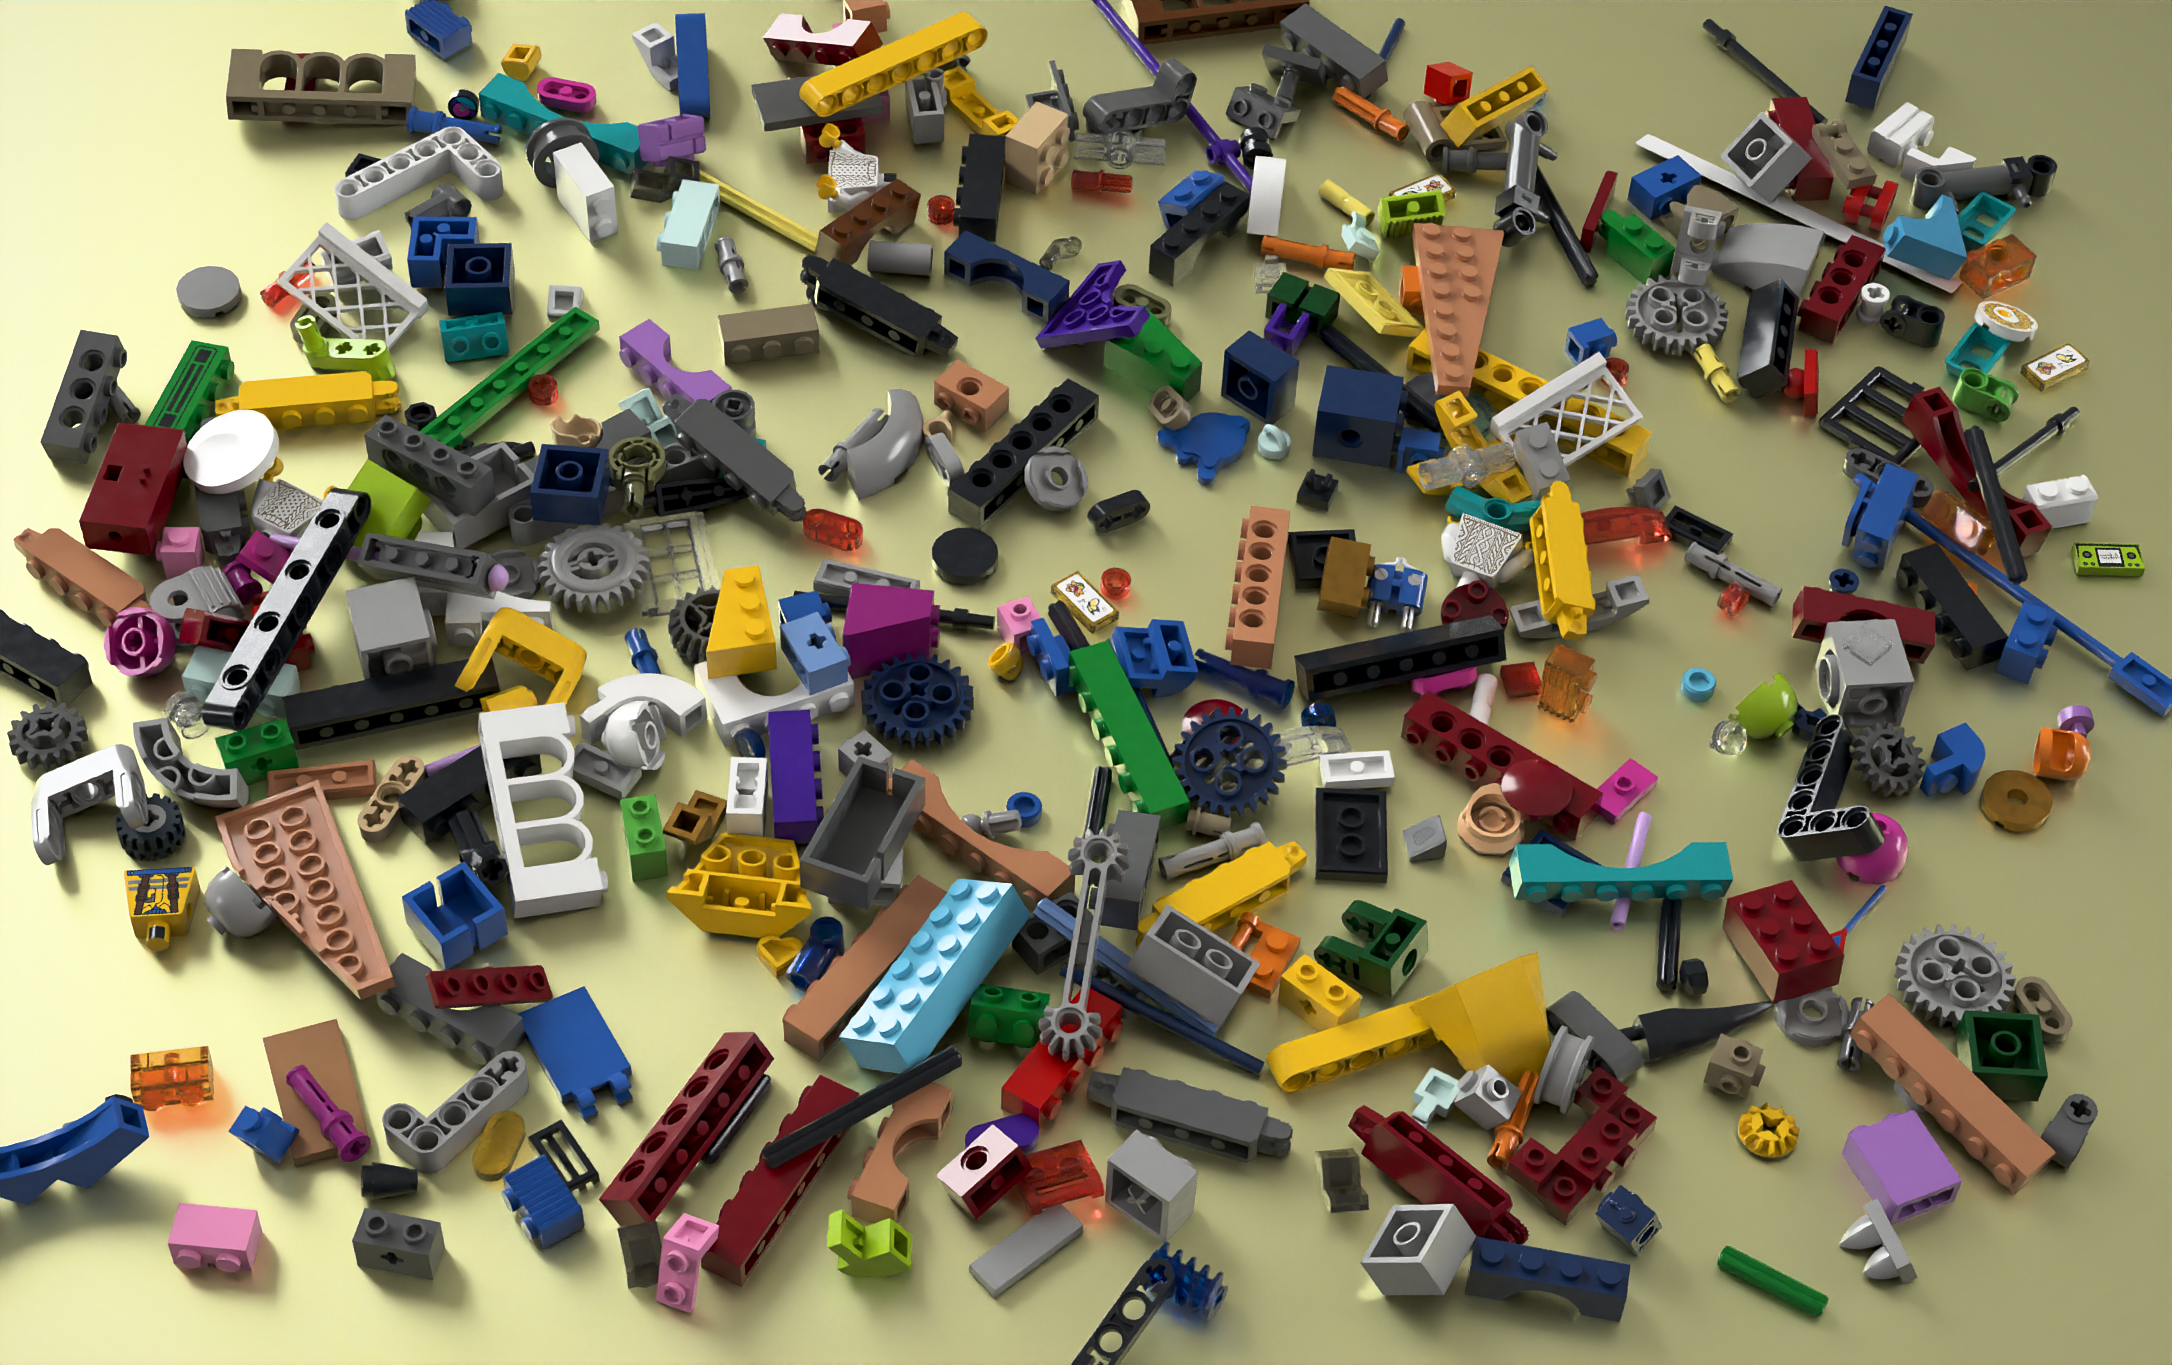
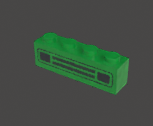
[145,340,235,446]

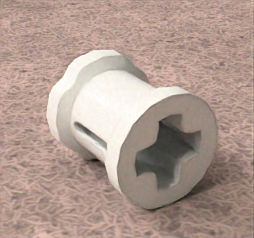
[1856,283,1890,325]

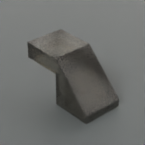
[630,156,700,203]
[1315,1148,1369,1213]

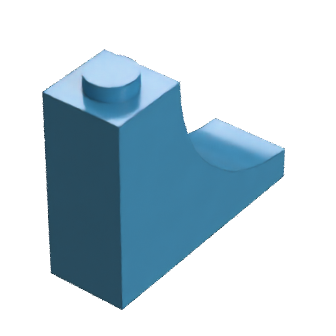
[1883,194,1967,279]

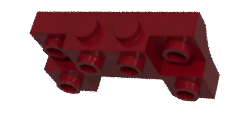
[1506,1067,1657,1226]

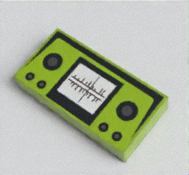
[2071,542,2145,576]

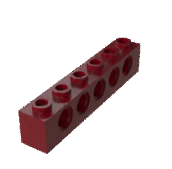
[1401,690,1603,841]
[599,1032,775,1227]

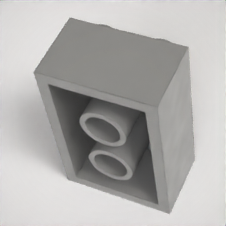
[1126,904,1261,1028]

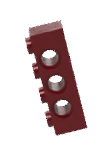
[1797,235,1886,344]

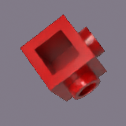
[1423,62,1473,105]

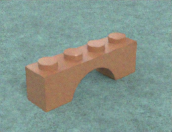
[847,1082,953,1224]

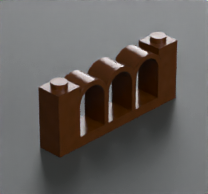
[1122,0,1310,45]

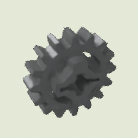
[7,701,88,771]
[1850,722,1926,796]

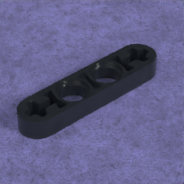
[1071,1258,1176,1365]

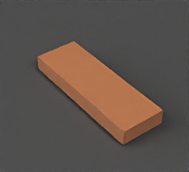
[267,760,377,800]

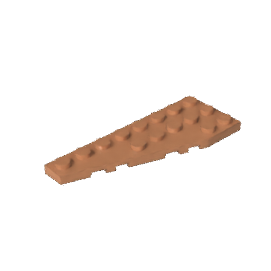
[215,780,396,1000]

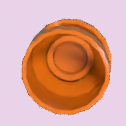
[2033,727,2091,781]

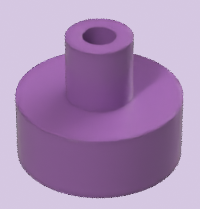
[2057,705,2094,738]

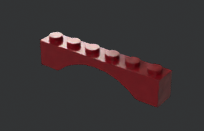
[1901,386,2052,557]

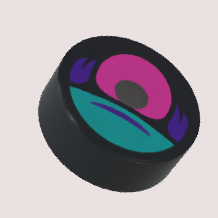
[448,89,479,120]

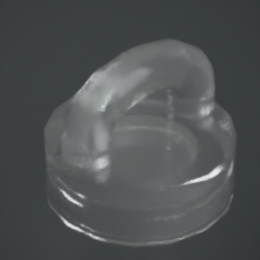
[1708,720,1747,755]

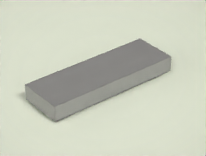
[813,558,920,597]
[969,1200,1083,1298]

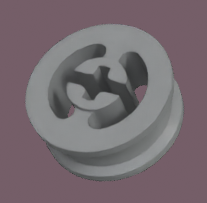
[1533,1025,1595,1115]

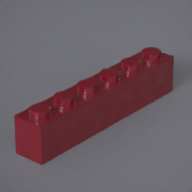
[701,1075,859,1287]

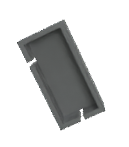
[800,756,925,910]

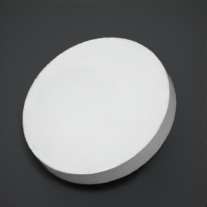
[183,410,279,494]

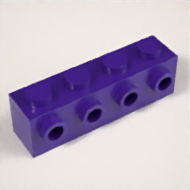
[768,710,824,844]

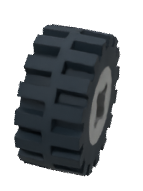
[116,793,185,861]

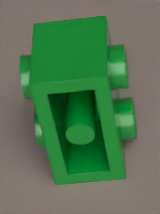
[967,984,1050,1048]

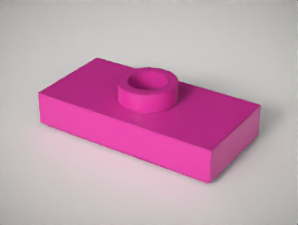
[1597,758,1658,824]

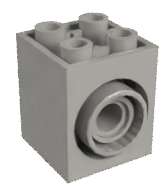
[346,577,438,680]
[1815,619,1914,729]

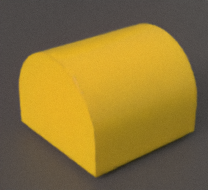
[501,44,542,81]

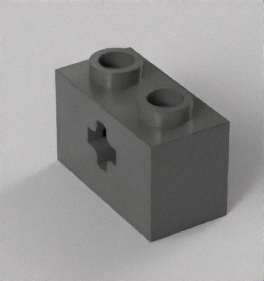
[352,1208,445,1280]

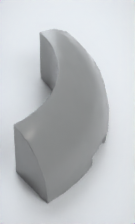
[847,389,924,500]
[133,717,249,808]

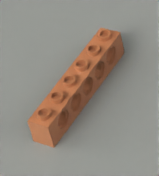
[1225,506,1291,669]

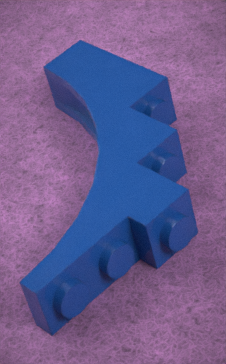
[0,1096,150,1205]

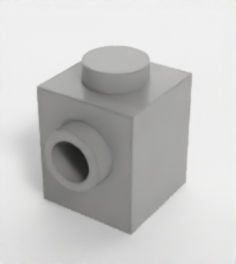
[1453,1064,1522,1131]

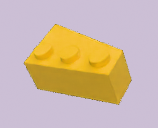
[706,565,777,679]

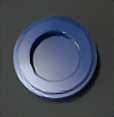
[1006,792,1042,828]

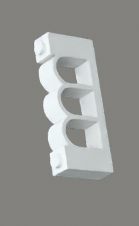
[478,702,608,918]

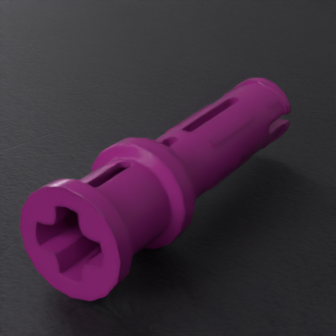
[286,1065,371,1162]

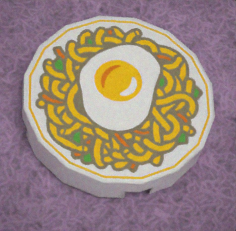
[1974,301,2038,342]

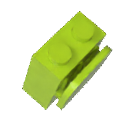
[348,459,432,548]

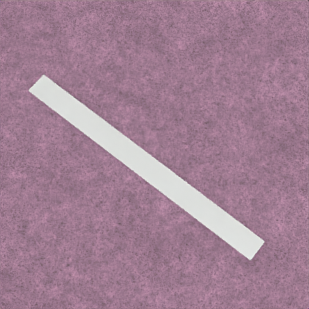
[1635,134,1963,293]

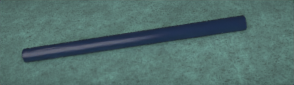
[1059,963,1265,1075]

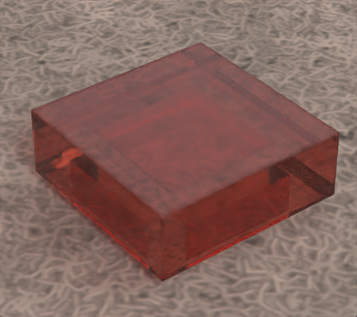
[1500,661,1543,699]

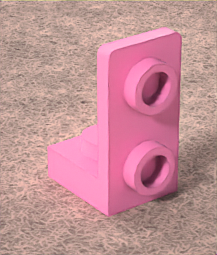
[656,1213,719,1313]

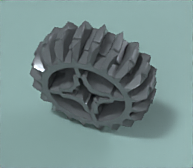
[668,585,720,664]

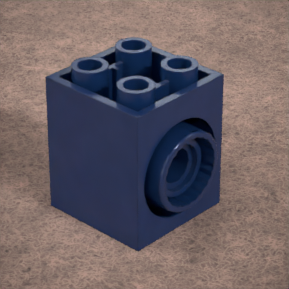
[1312,365,1408,468]

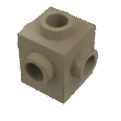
[1703,1034,1766,1098]

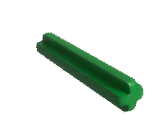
[1717,1246,1829,1316]

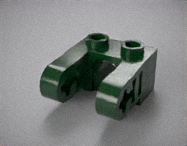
[1314,900,1428,998]

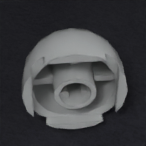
[205,865,278,938]

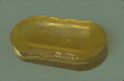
[472,1111,526,1182]

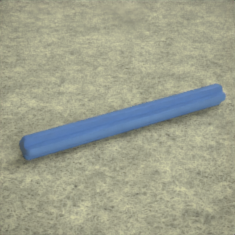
[1033,898,1220,1036]

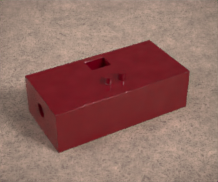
[79,423,187,556]

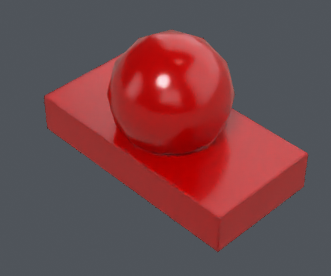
[1780,349,1819,417]

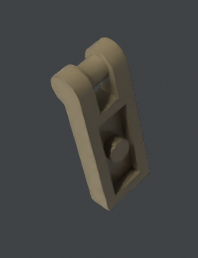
[1812,119,1877,190]

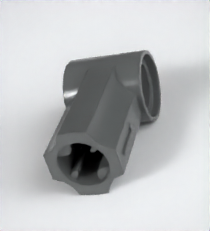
[405,183,472,230]

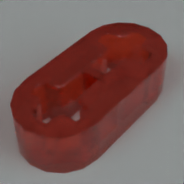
[802,508,863,551]

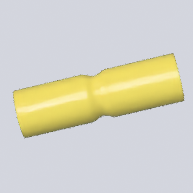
[1318,180,1375,227]

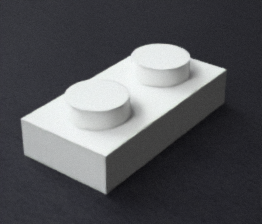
[1319,750,1395,789]

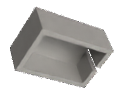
[418,441,534,549]

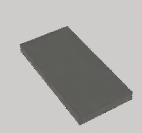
[752,75,883,132]

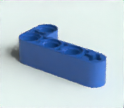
[675,13,710,118]

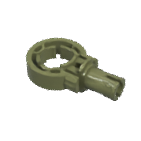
[609,436,666,517]

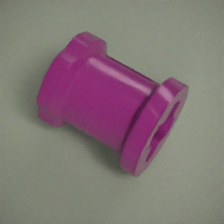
[221,560,263,605]

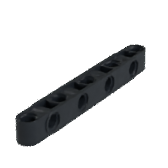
[202,488,371,732]

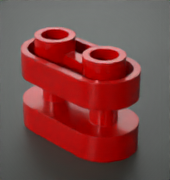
[1842,180,1899,231]

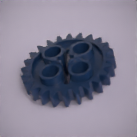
[861,652,974,749]
[1172,707,1287,819]

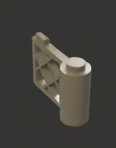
[1403,100,1508,162]

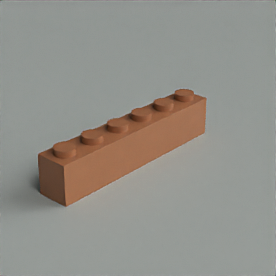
[782,875,947,1063]
[1849,994,2056,1194]

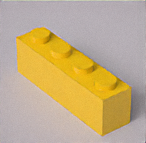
[1440,65,1549,147]

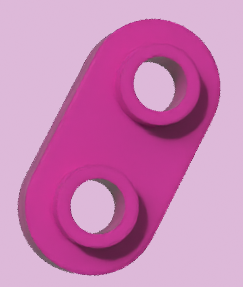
[537,78,597,113]
[1411,667,1477,696]

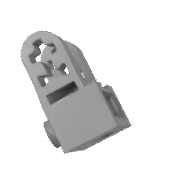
[1671,205,1726,286]

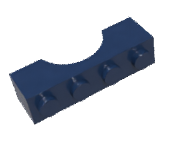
[944,231,1070,324]
[1465,1237,1630,1322]

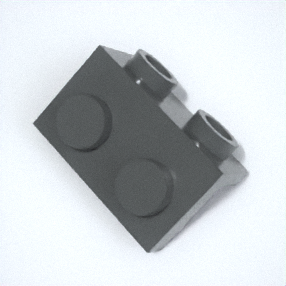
[1226,83,1300,139]

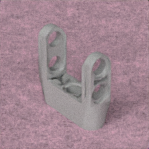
[31,744,148,866]

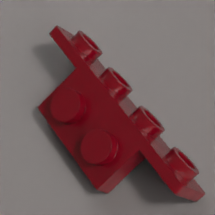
[425,965,553,1009]

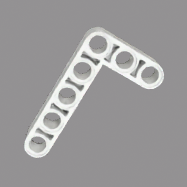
[334,127,504,220]

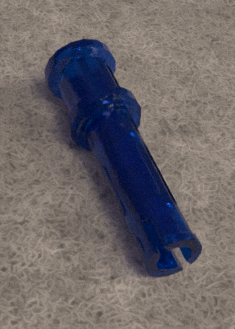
[1194,648,1295,709]

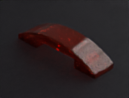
[1581,507,1672,546]

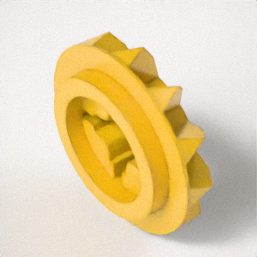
[1738,1102,1800,1158]

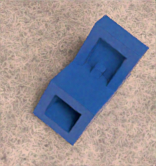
[1919,722,1985,797]

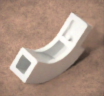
[1247,156,1286,236]
[580,673,707,745]

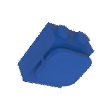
[1842,463,1918,570]

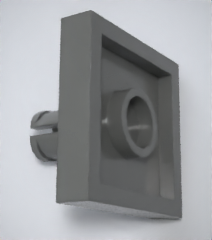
[1261,43,1328,102]

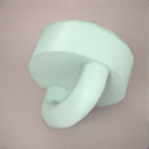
[1258,424,1291,459]

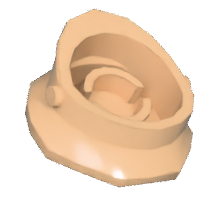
[1458,783,1525,856]

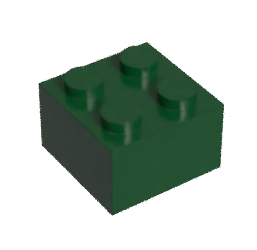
[1955,1010,2048,1102]

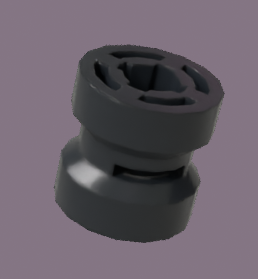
[1239,127,1273,170]

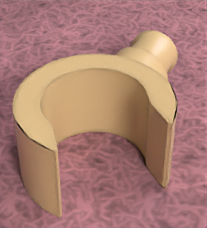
[922,410,953,444]

